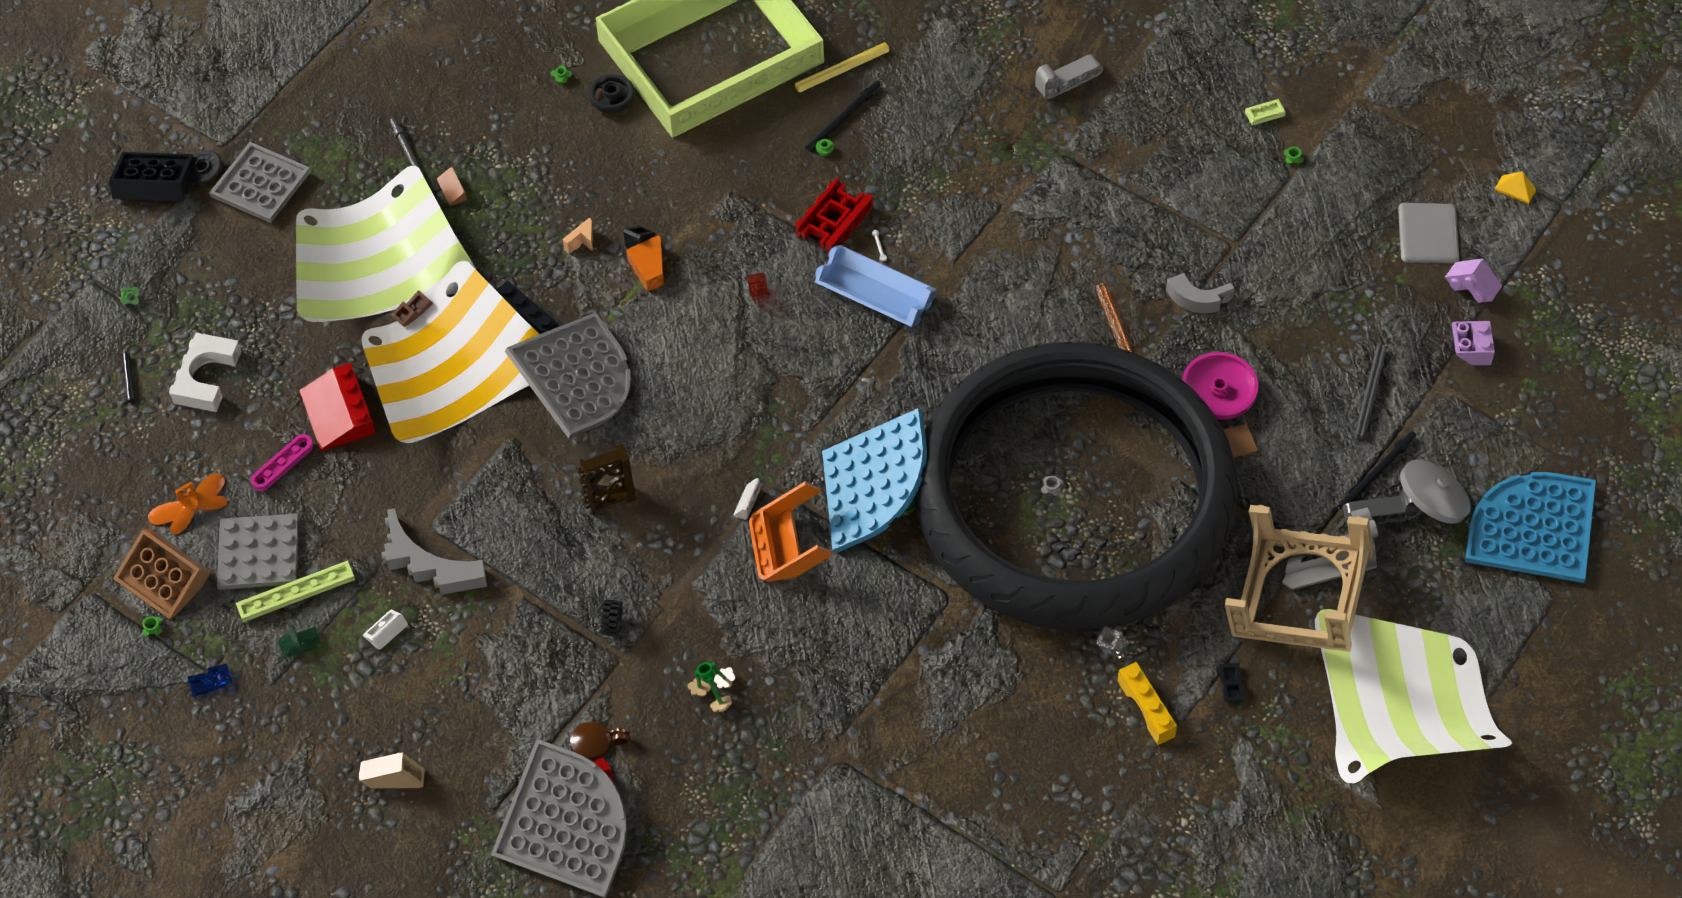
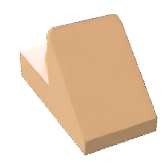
[563,218,593,254]

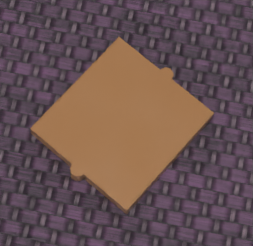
[1223,423,1258,459]

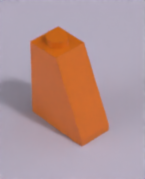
[626,235,664,292]

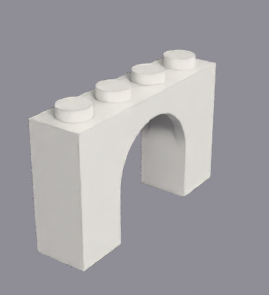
[169,333,242,412]

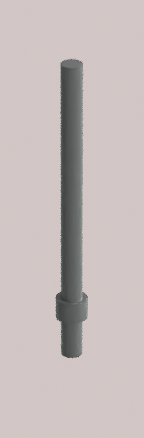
[390,118,431,190]

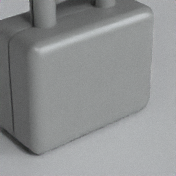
[1398,203,1460,264]

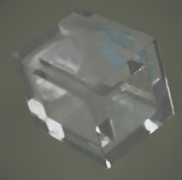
[1095,626,1129,659]

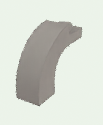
[1166,273,1234,313]

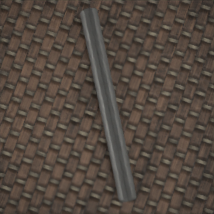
[1355,344,1387,440]

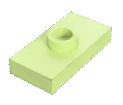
[1245,99,1286,125]

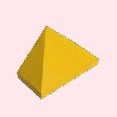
[1495,171,1536,204]

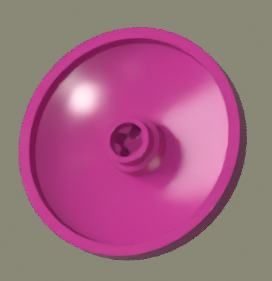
[1182,352,1258,420]

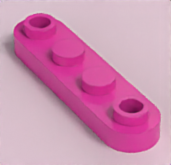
[251,434,313,491]

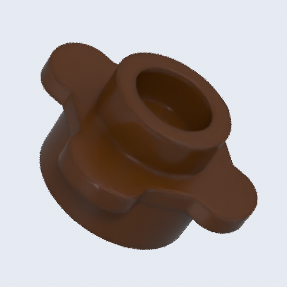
[610,728,631,745]

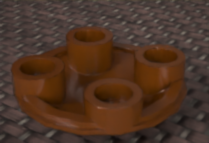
[570,722,610,758]

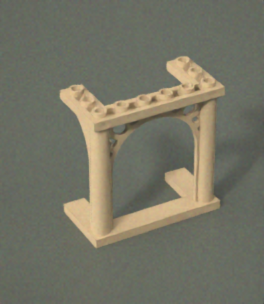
[1225,505,1374,652]

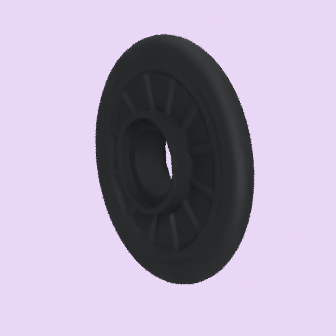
[190,150,222,184]

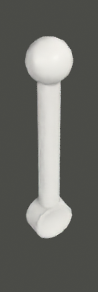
[872,230,887,262]

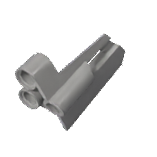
[1283,507,1378,590]

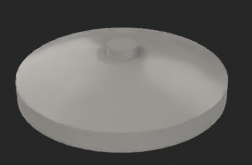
[1400,459,1471,524]

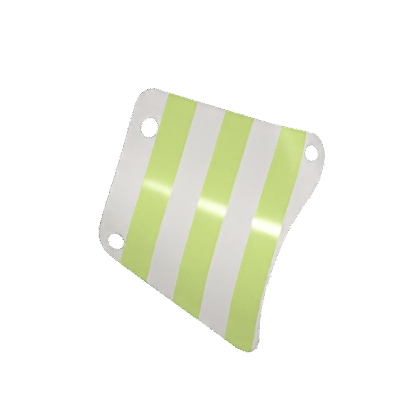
[296,166,476,322]
[1315,609,1512,783]

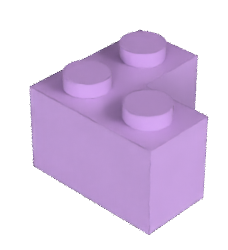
[1445,259,1502,303]

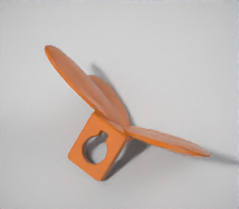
[148,473,228,535]

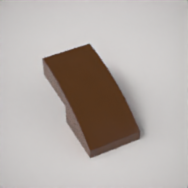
[391,290,433,327]

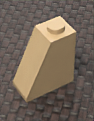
[359,752,425,789]

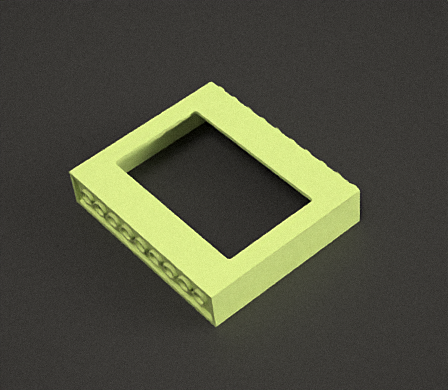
[596,0,824,138]

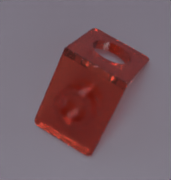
[747,272,770,300]

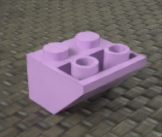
[1452,321,1495,365]

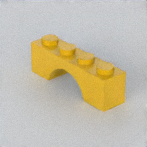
[1118,662,1177,745]

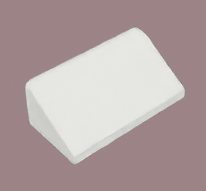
[734,478,760,520]
[363,609,408,650]

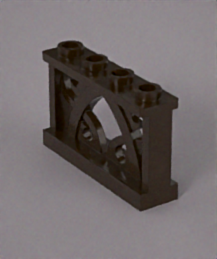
[577,444,636,515]

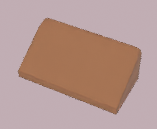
[437,167,467,206]

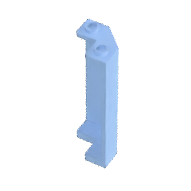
[815,245,937,327]

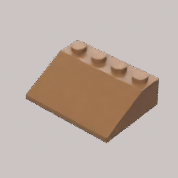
[113,529,211,620]

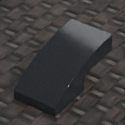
[1218,663,1245,702]

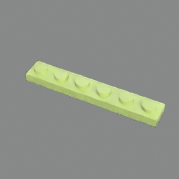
[236,561,355,622]

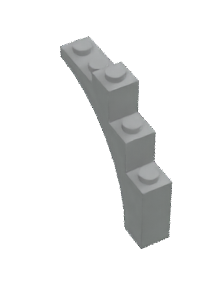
[382,508,487,595]

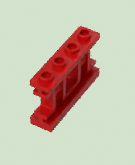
[795,178,873,254]

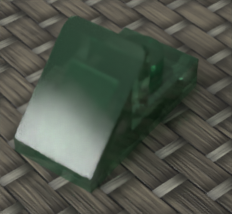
[278,626,322,659]

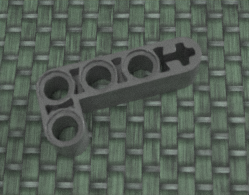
[1342,489,1422,525]

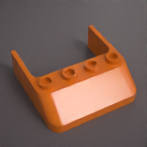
[749,481,833,582]

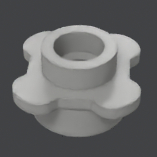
[1041,476,1063,496]

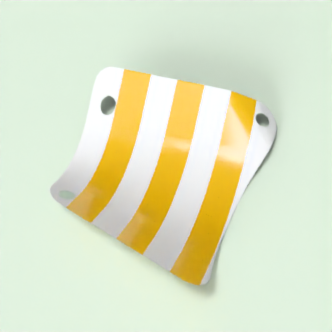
[361,261,540,443]

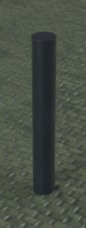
[122,353,135,403]

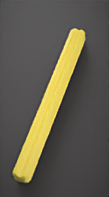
[795,42,889,92]

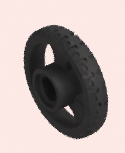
[589,74,635,113]

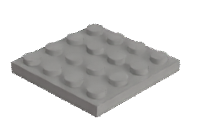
[209,142,311,223]
[217,514,299,590]

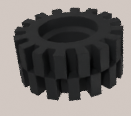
[600,599,623,637]

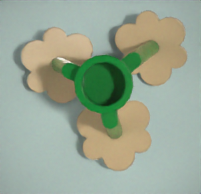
[688,662,736,712]

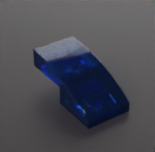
[187,664,232,697]

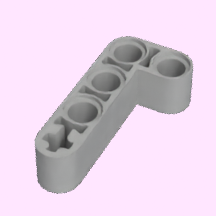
[1035,54,1103,99]

